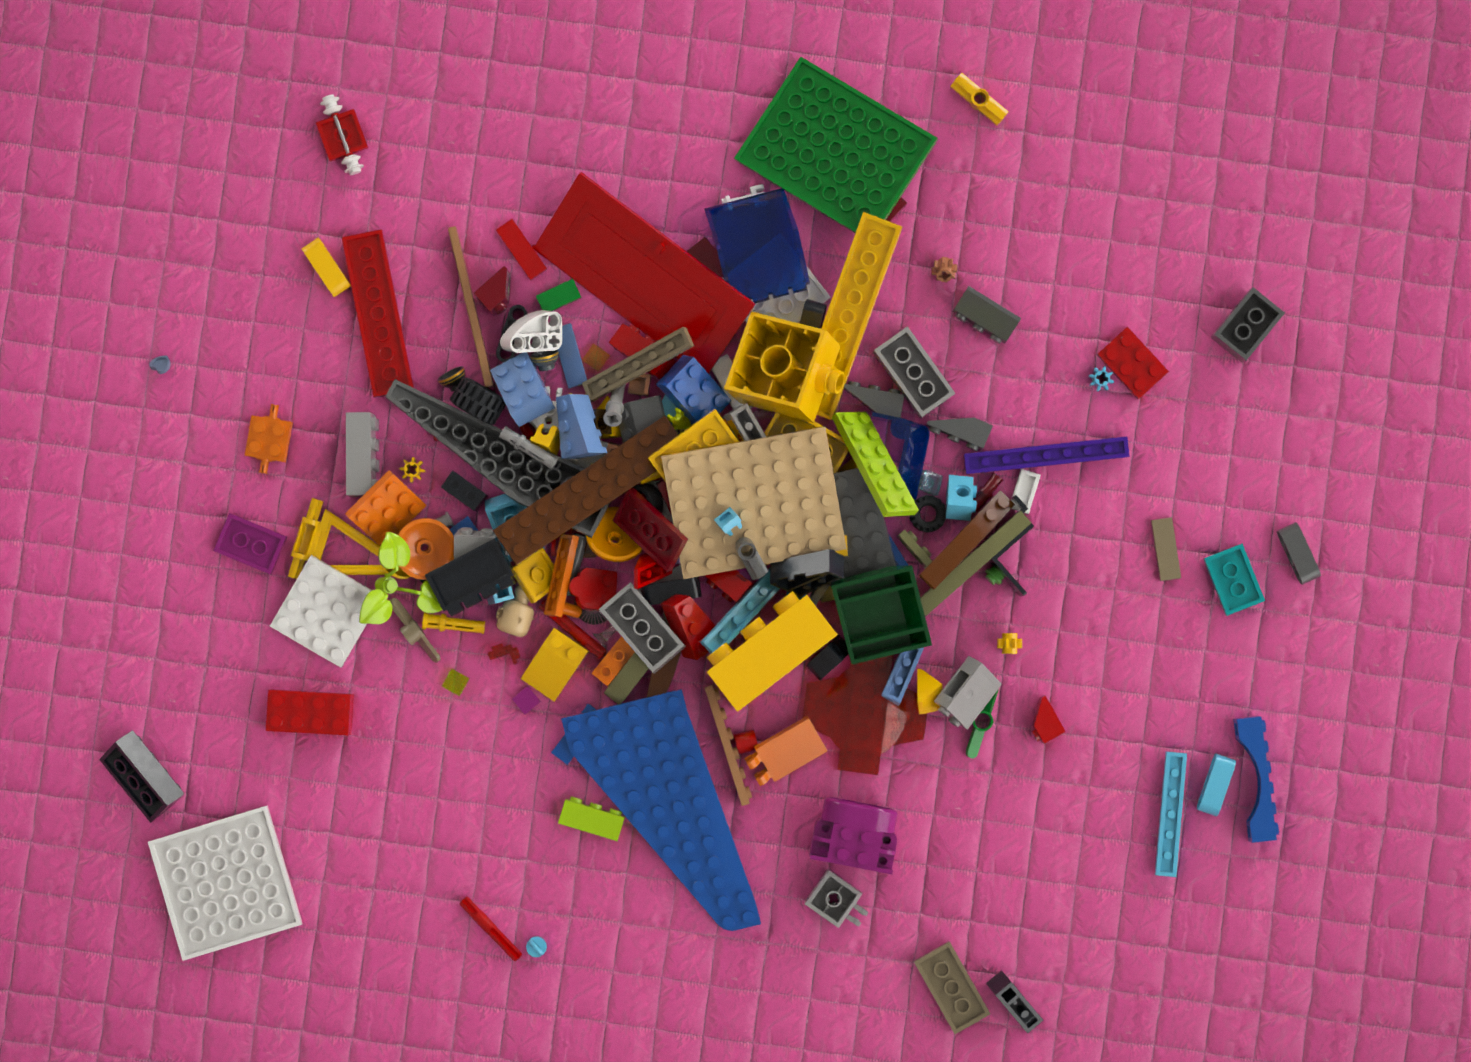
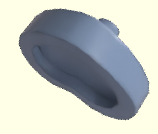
[149,356,171,374]

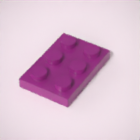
[213,513,287,575]

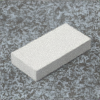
[1011,469,1041,514]

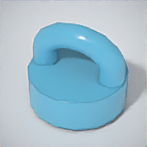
[526,936,547,957]

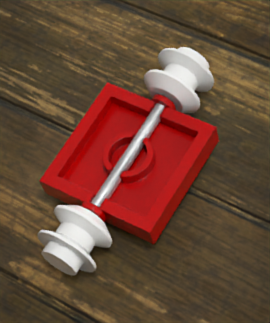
[315,94,369,175]

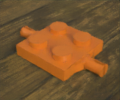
[244,404,293,474]

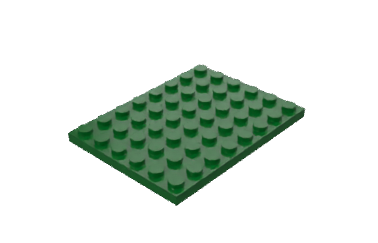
[734,57,938,233]

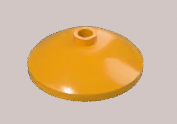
[585,507,643,562]

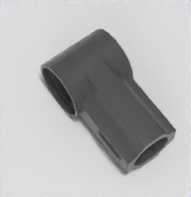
[735,537,768,580]

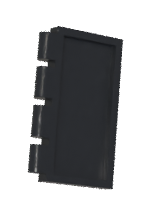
[425,537,516,617]

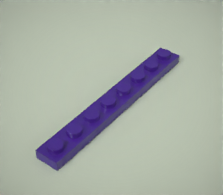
[964,437,1130,474]

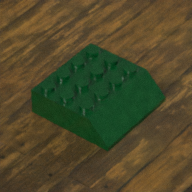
[831,565,932,664]

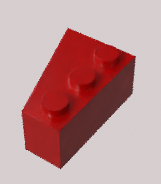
[608,323,676,380]
[704,570,752,603]
[661,594,715,660]

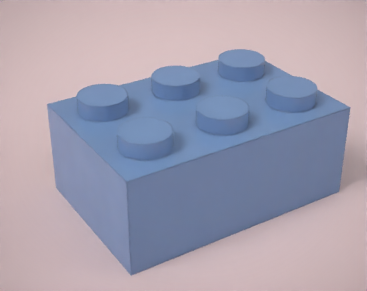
[490,352,555,427]

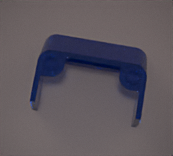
[870,412,930,501]

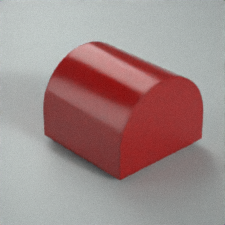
[734,729,758,754]

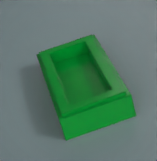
[536,279,582,311]

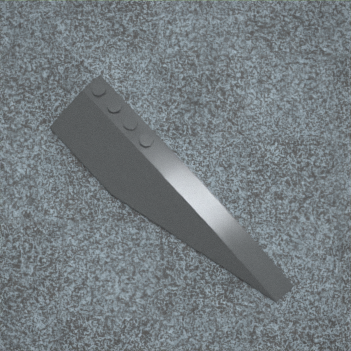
[385,380,611,538]

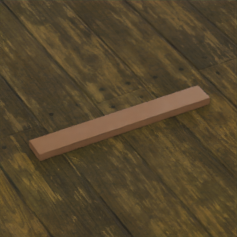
[448,226,495,389]

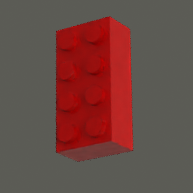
[266,689,354,736]

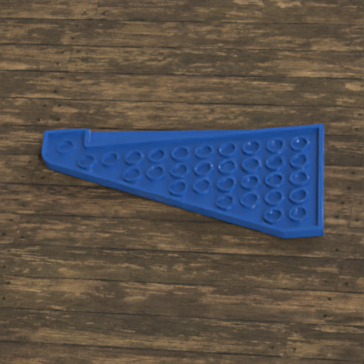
[561,689,761,931]

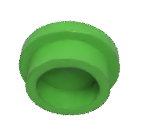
[985,566,1004,585]

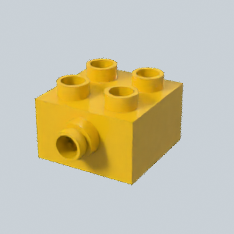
[724,311,845,423]

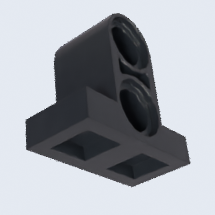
[806,635,849,680]

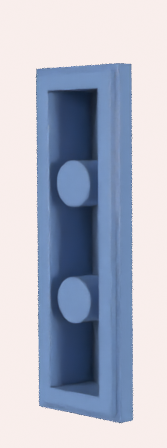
[558,323,587,389]
[881,648,924,706]

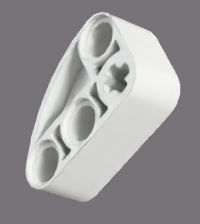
[500,310,562,353]

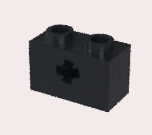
[441,470,488,512]

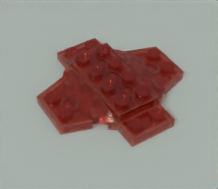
[802,655,927,775]

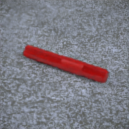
[538,599,606,659]
[459,896,522,961]

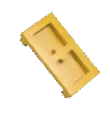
[530,423,560,455]

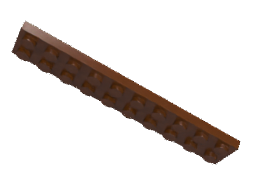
[493,416,678,565]

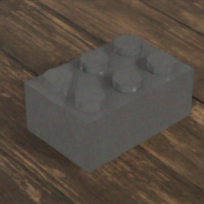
[1211,287,1285,363]

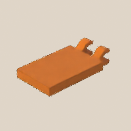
[744,716,827,786]

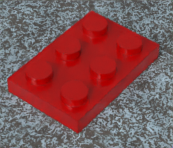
[1097,326,1169,399]

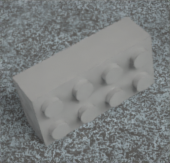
[873,326,955,419]
[346,412,380,497]
[599,582,686,674]

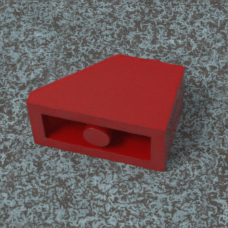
[1032,695,1066,744]

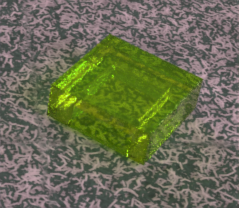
[442,668,470,696]

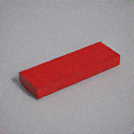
[496,219,547,280]

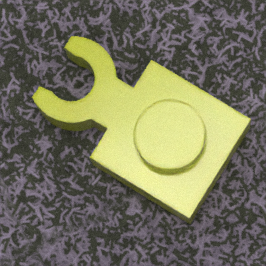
[667,407,691,433]

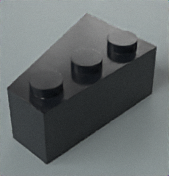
[770,549,844,597]

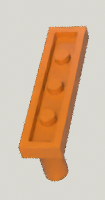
[544,534,582,618]

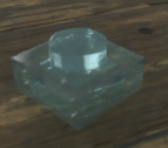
[918,470,943,496]

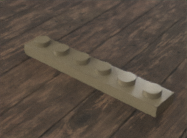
[582,327,694,402]

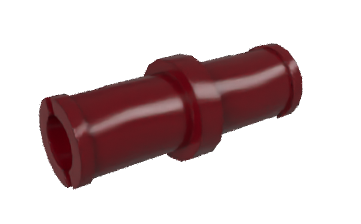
[973,472,1004,512]

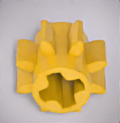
[399,457,426,483]
[997,633,1022,654]

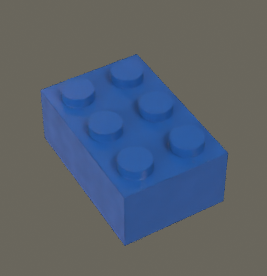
[656,355,732,425]

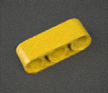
[301,237,351,297]

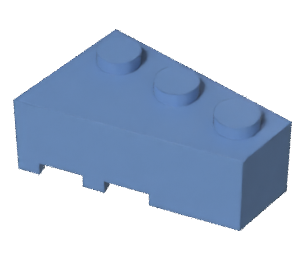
[556,394,607,459]

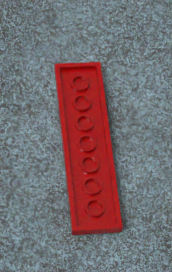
[342,229,414,398]

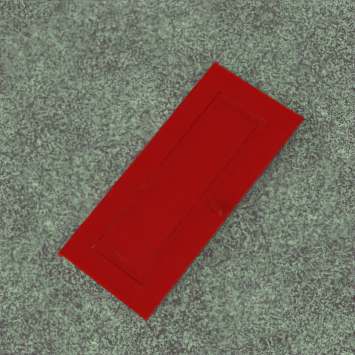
[532,172,756,374]

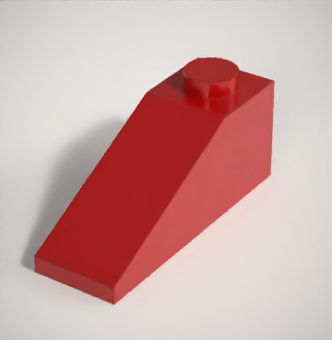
[634,553,672,589]

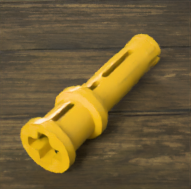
[422,612,486,634]

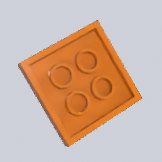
[345,470,427,545]

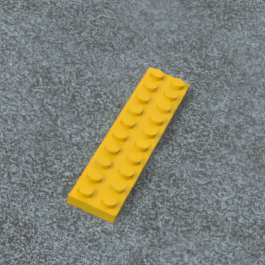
[817,212,903,420]

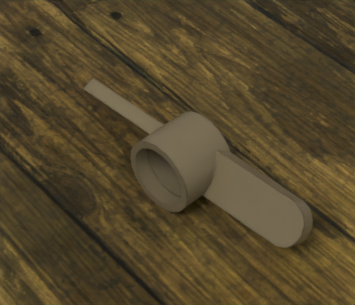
[390,598,441,663]

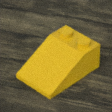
[521,628,589,702]

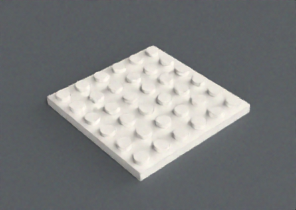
[148,805,303,961]

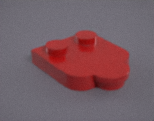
[568,568,617,612]

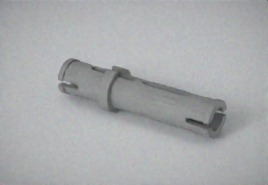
[499,426,559,470]

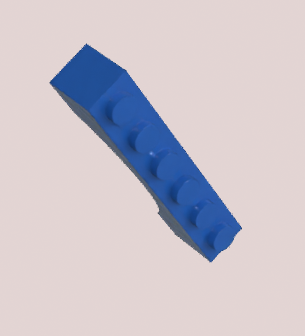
[1233,716,1279,843]

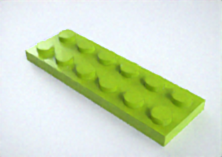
[832,412,919,517]

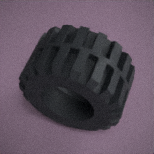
[450,377,506,425]

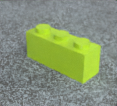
[558,796,625,841]

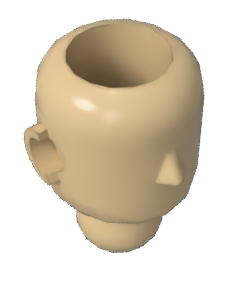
[496,585,534,637]

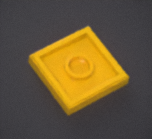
[513,548,554,604]

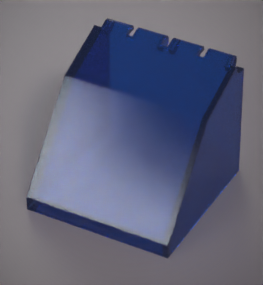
[704,188,810,304]

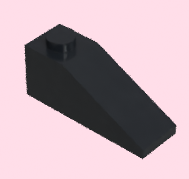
[986,970,1043,1033]

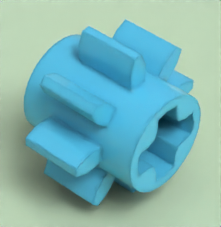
[1088,366,1114,392]

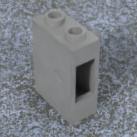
[934,656,1002,730]

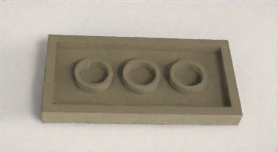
[914,941,990,1034]

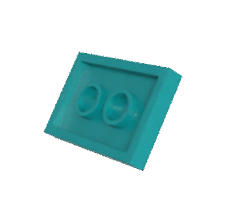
[1203,543,1265,616]

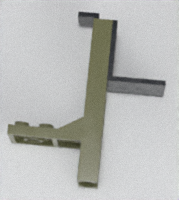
[896,495,1034,616]

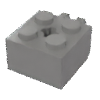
[804,869,869,928]

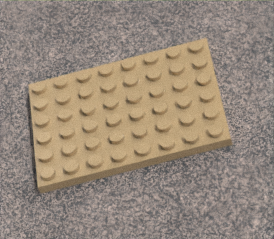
[661,426,847,579]

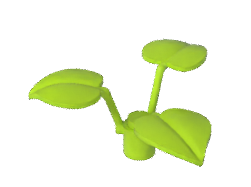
[359,532,442,624]

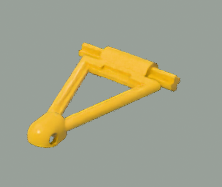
[288,498,411,579]

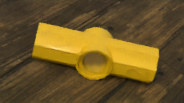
[950,73,1008,126]

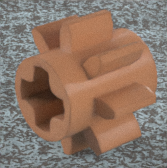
[932,257,957,282]

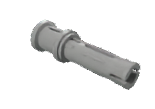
[603,384,626,427]

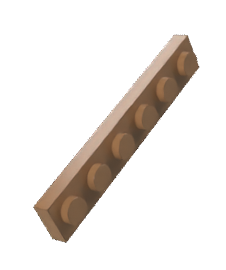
[705,685,752,806]

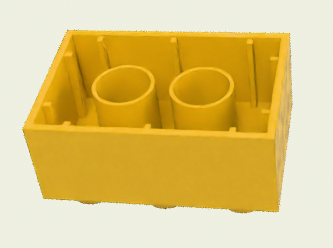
[707,591,838,712]

